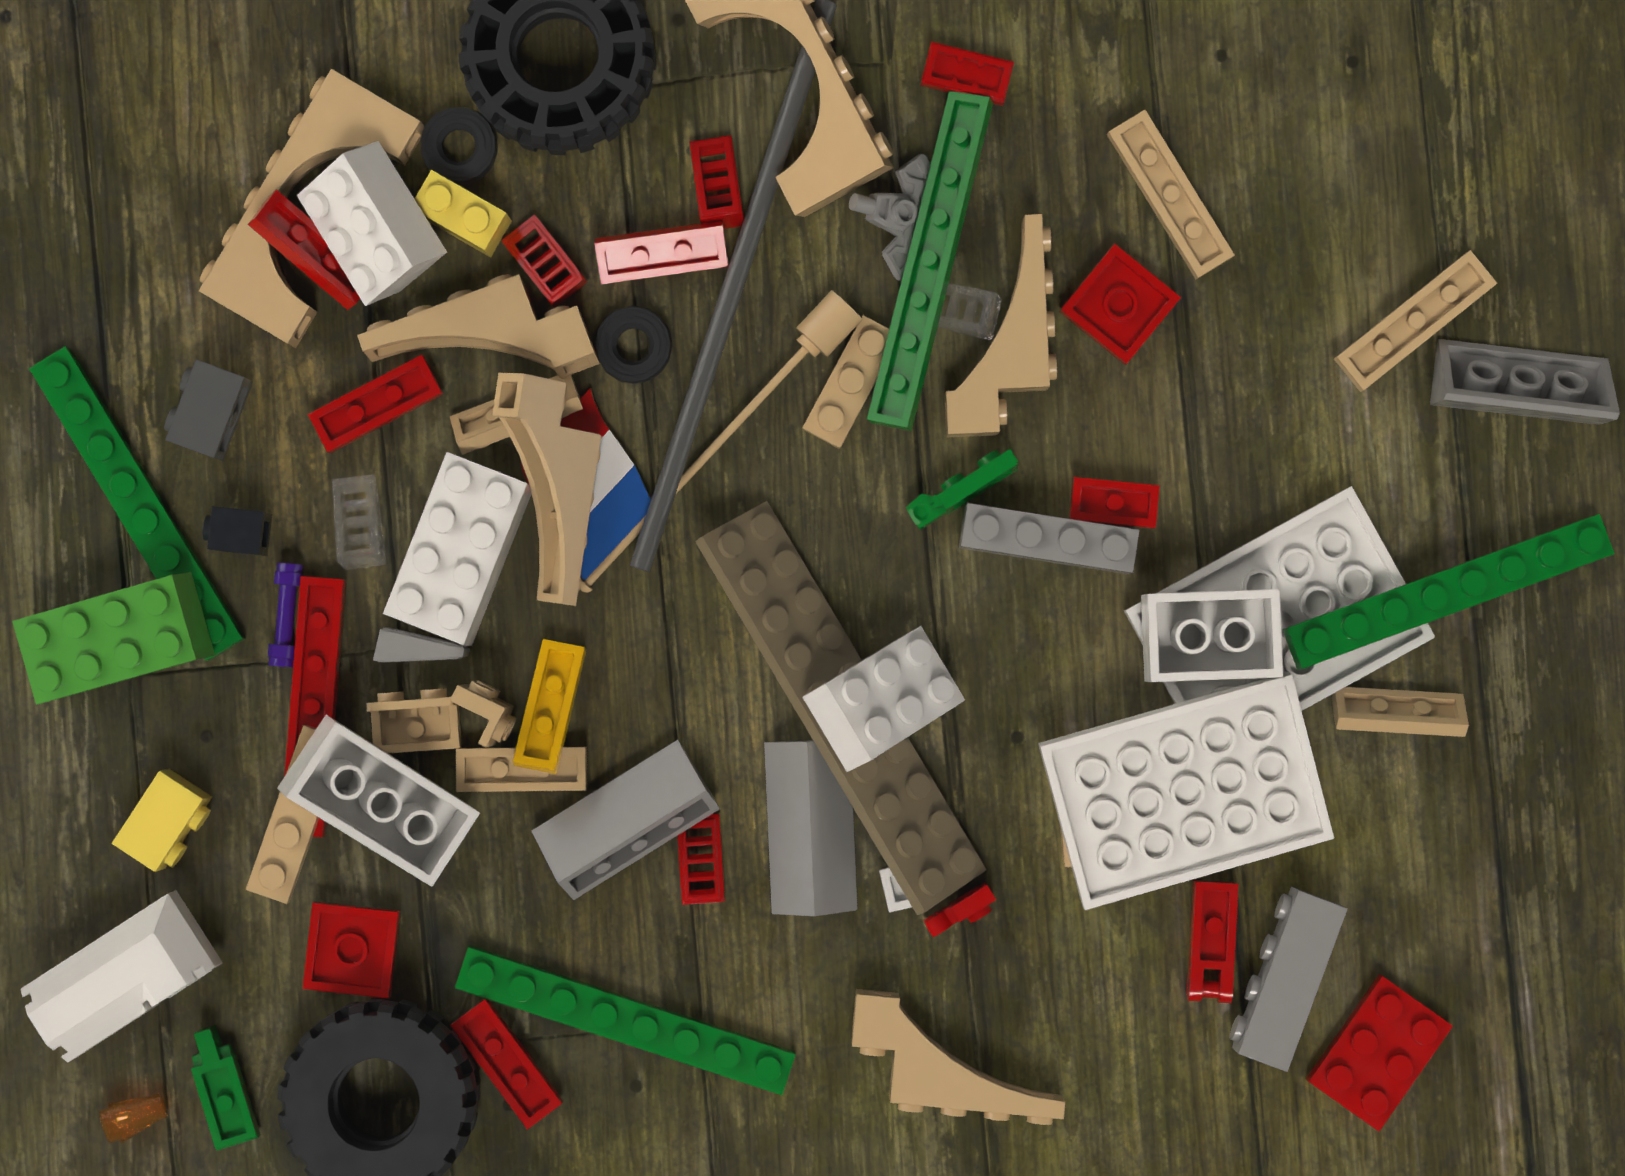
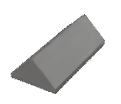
[1430,339,1620,425]
[764,740,857,916]

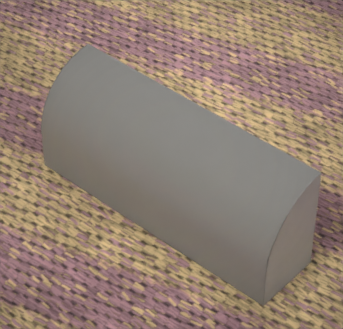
[532,740,720,900]

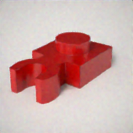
[923,881,996,937]

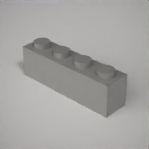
[958,503,1139,574]
[1229,887,1348,1072]

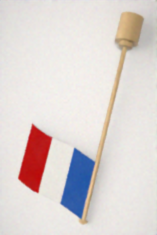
[521,290,862,593]

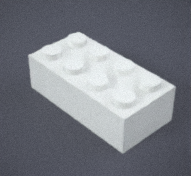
[383,452,532,646]
[277,714,480,887]

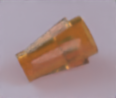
[99,1093,168,1144]

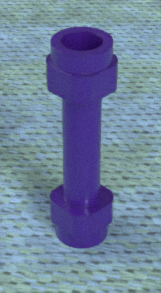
[268,563,303,667]

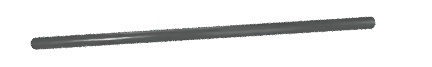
[629,0,837,572]

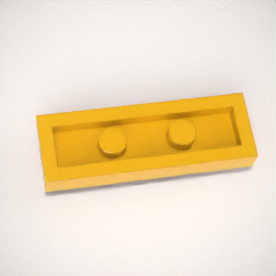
[513,639,586,774]

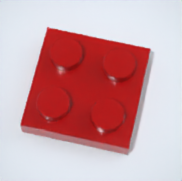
[1059,243,1181,366]
[302,901,401,998]

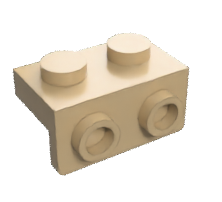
[450,680,517,747]
[366,689,462,753]

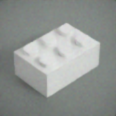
[297,141,447,306]
[1141,589,1283,682]
[802,626,965,772]

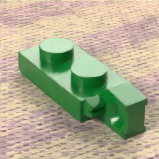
[906,449,1018,531]
[191,1024,261,1151]

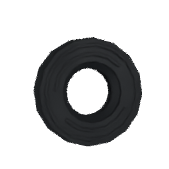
[420,107,498,185]
[595,306,672,384]

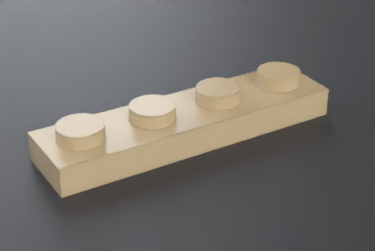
[1107,110,1235,280]
[1334,250,1497,392]
[246,725,319,904]

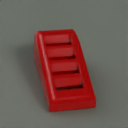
[689,135,744,229]
[501,214,588,308]
[677,813,726,905]

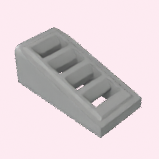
[373,627,470,662]

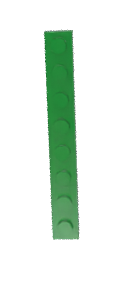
[867,91,993,431]
[29,346,246,661]
[1282,514,1615,670]
[455,945,796,1095]

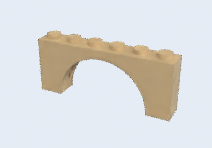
[685,0,894,217]
[199,69,425,348]

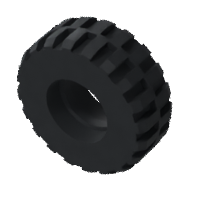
[458,0,656,155]
[277,998,480,1176]

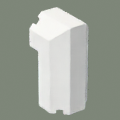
[21,890,223,1063]

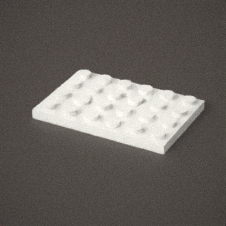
[1124,486,1435,711]
[1038,672,1334,910]

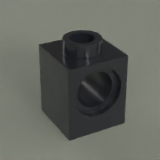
[203,506,272,556]

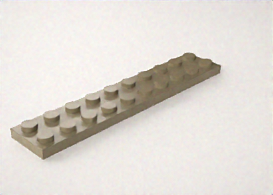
[695,501,986,915]

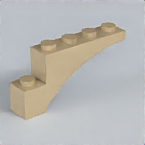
[944,214,1057,437]
[357,274,600,379]
[492,373,601,606]
[851,989,1065,1125]

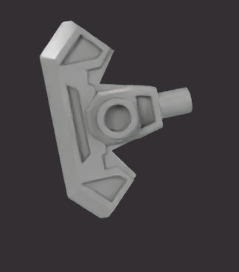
[849,154,931,281]

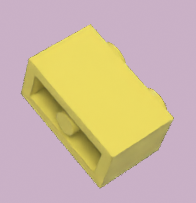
[415,170,512,258]
[111,769,212,872]

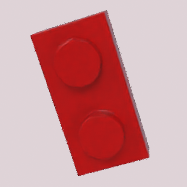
[1069,477,1160,529]

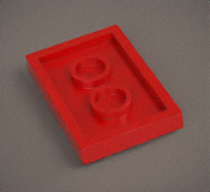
[1306,974,1453,1132]

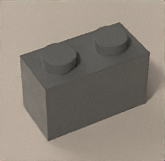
[164,359,253,461]

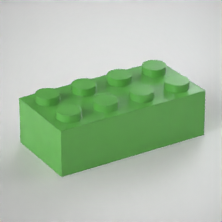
[12,572,215,705]

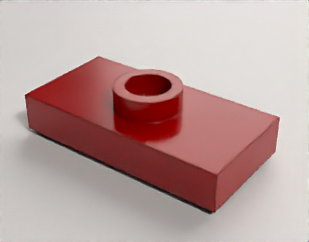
[920,41,1014,106]

